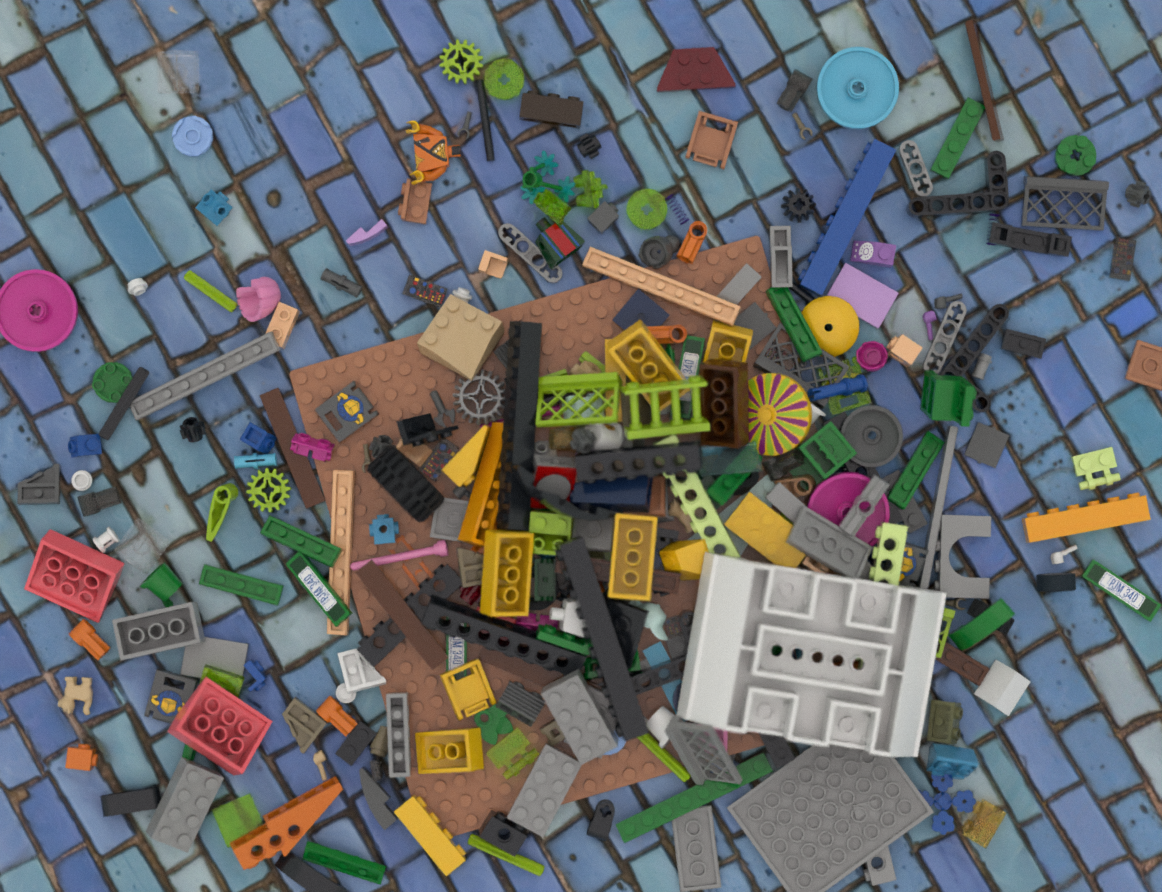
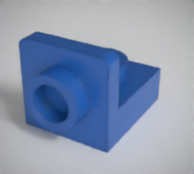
[240,422,277,454]

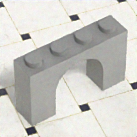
[934,515,991,599]

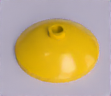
[801,296,859,357]

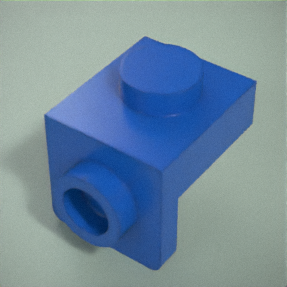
[68,434,102,458]
[243,659,268,692]

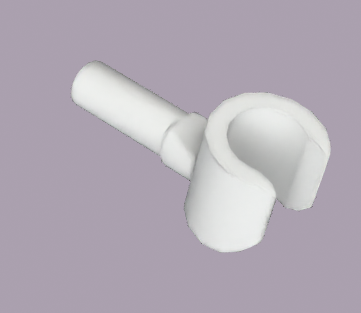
[1051,544,1078,564]

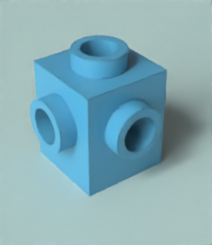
[195,189,233,226]
[369,514,399,544]

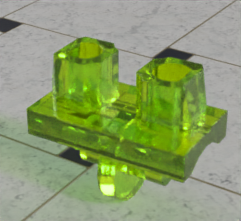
[573,170,608,209]
[533,189,572,225]

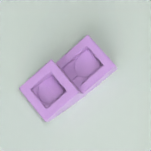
[346,219,388,246]

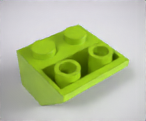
[529,509,574,555]

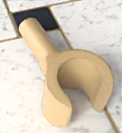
[313,750,327,781]

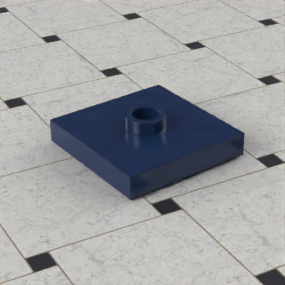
[612,289,670,331]

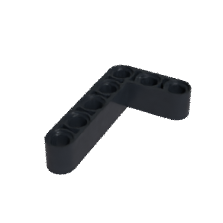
[906,151,1009,218]
[939,304,1009,413]
[630,610,694,695]

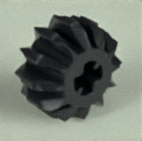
[781,188,816,223]

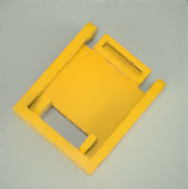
[440,658,496,721]

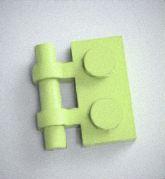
[1071,447,1121,490]

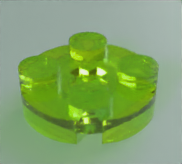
[484,58,525,100]
[626,189,667,230]

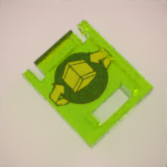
[817,356,871,415]

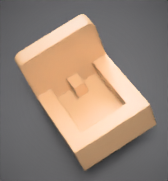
[396,439,433,467]

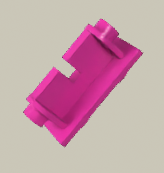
[290,433,335,462]
[516,613,558,631]

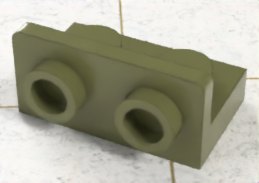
[927,700,963,744]

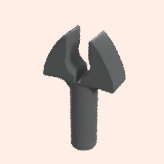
[430,390,455,428]

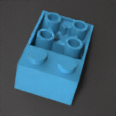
[926,743,979,780]

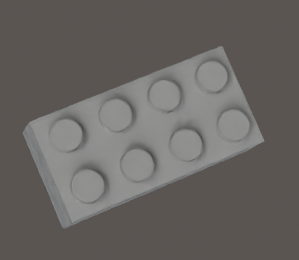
[112,602,205,661]
[541,669,619,765]
[507,743,582,837]
[146,757,224,853]

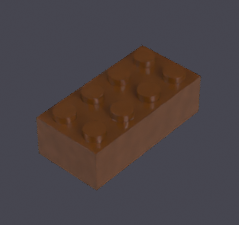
[699,359,749,449]

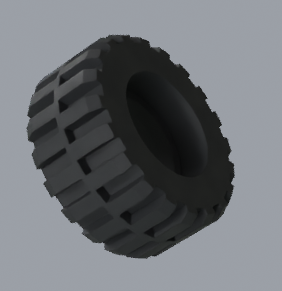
[367,445,444,523]

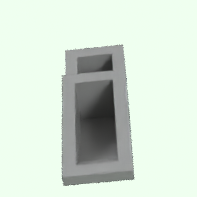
[769,226,793,288]
[714,263,762,321]

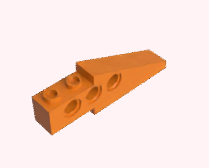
[230,776,343,870]

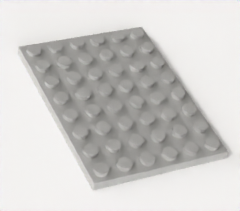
[727,744,934,892]

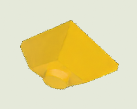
[659,539,709,581]

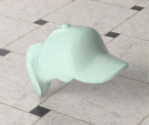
[629,600,669,641]

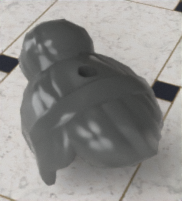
[638,235,680,269]

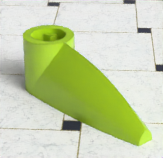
[206,483,238,542]

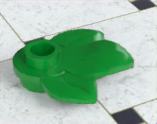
[474,704,513,745]

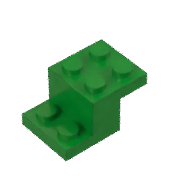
[920,370,976,427]
[780,421,857,489]

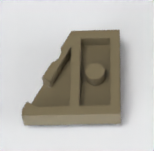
[456,547,484,588]
[282,697,328,754]

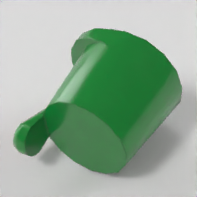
[140,562,183,608]

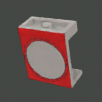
[530,455,577,510]

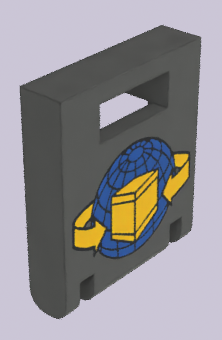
[315,381,379,443]
[871,539,929,587]
[144,668,198,724]

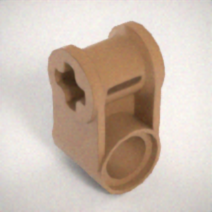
[774,474,816,497]

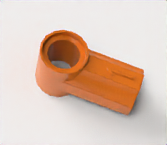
[676,221,707,264]
[646,324,687,344]
[69,619,111,660]
[316,695,358,737]

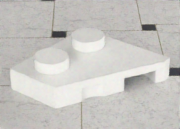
[338,648,386,694]

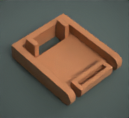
[685,111,738,170]

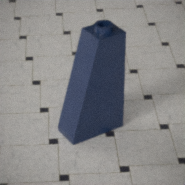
[570,475,653,513]

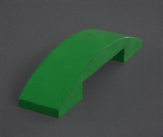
[948,598,1015,651]

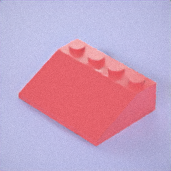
[24,529,125,623]
[167,677,273,776]

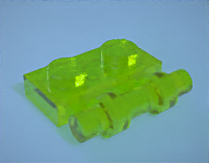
[486,727,539,780]

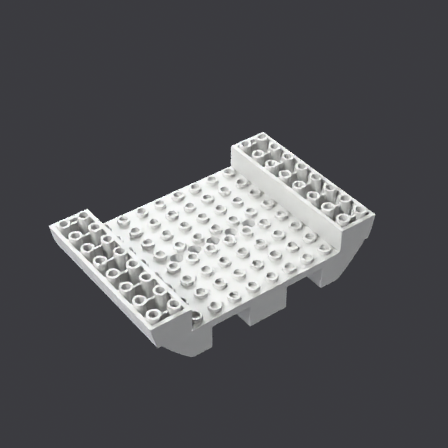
[676,552,947,757]

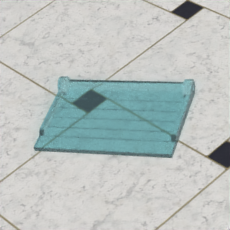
[699,441,763,476]

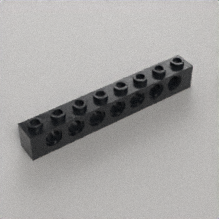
[421,595,587,676]

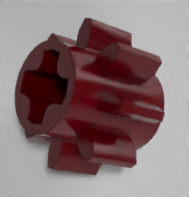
[459,585,482,606]

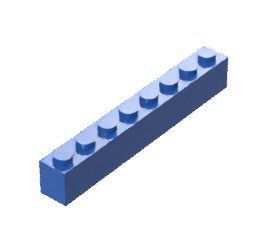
[798,139,896,297]

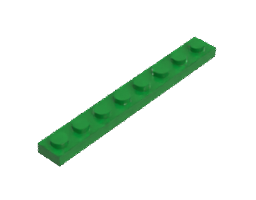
[615,753,773,844]

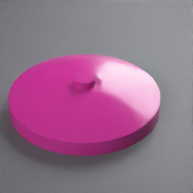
[0,269,78,352]
[807,472,890,546]

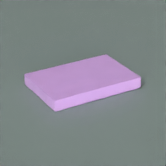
[827,263,899,329]

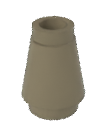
[370,726,388,758]

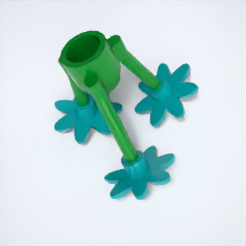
[520,150,575,205]

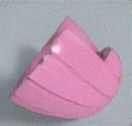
[236,277,281,322]

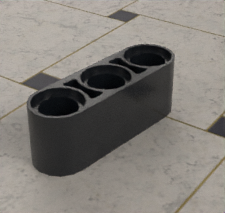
[100,786,161,817]

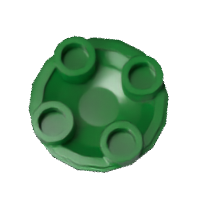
[92,362,133,403]

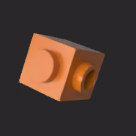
[65,743,98,771]

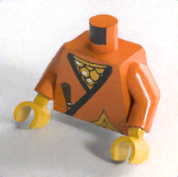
[405,120,461,185]

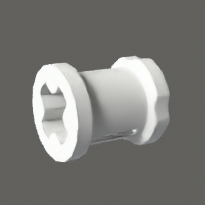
[92,526,120,553]

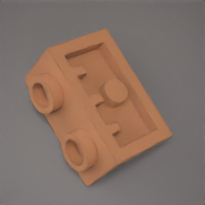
[398,178,432,225]

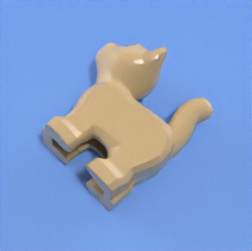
[668,489,706,533]
[58,676,93,715]

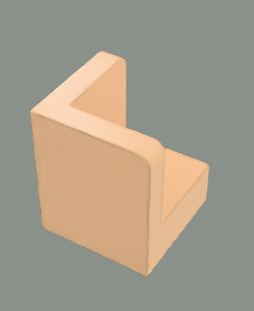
[478,250,508,279]

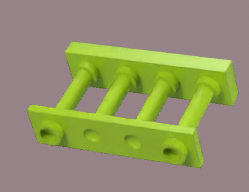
[621,375,710,440]

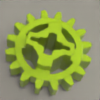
[439,39,483,84]
[246,468,292,513]

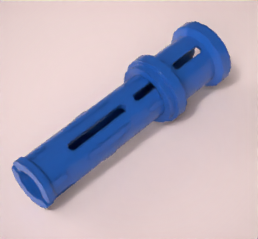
[808,374,868,402]

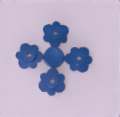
[918,774,976,835]

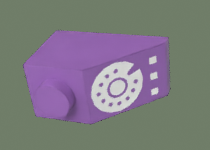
[850,241,896,268]

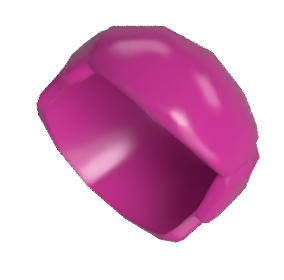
[856,341,888,372]

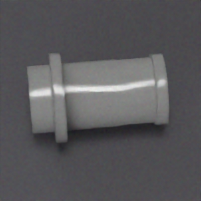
[971,353,992,380]

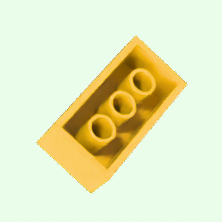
[607,319,690,411]
[724,491,806,568]
[608,514,658,602]
[480,530,534,616]

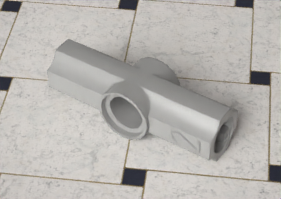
[839,474,889,536]

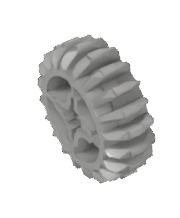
[453,369,505,425]

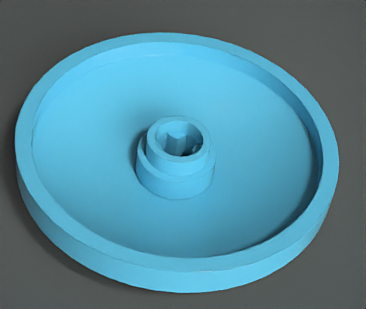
[817,47,899,129]

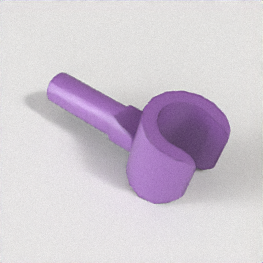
[923,310,937,340]

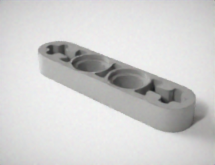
[498,223,562,283]
[922,301,967,374]

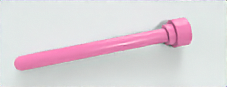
[350,539,449,570]

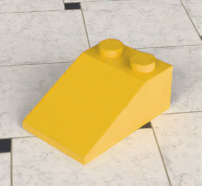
[699,320,753,376]
[442,424,491,487]
[415,727,484,774]

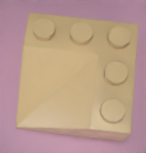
[417,294,505,381]

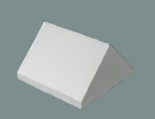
[974,659,1030,716]

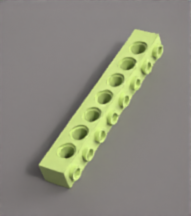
[653,434,741,558]
[856,522,908,669]

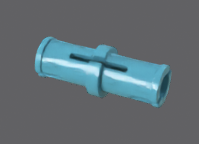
[234,453,277,469]

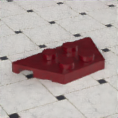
[657,47,735,92]

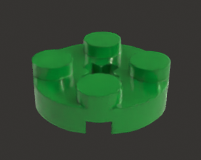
[1054,135,1096,177]

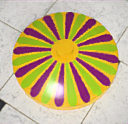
[746,373,812,456]

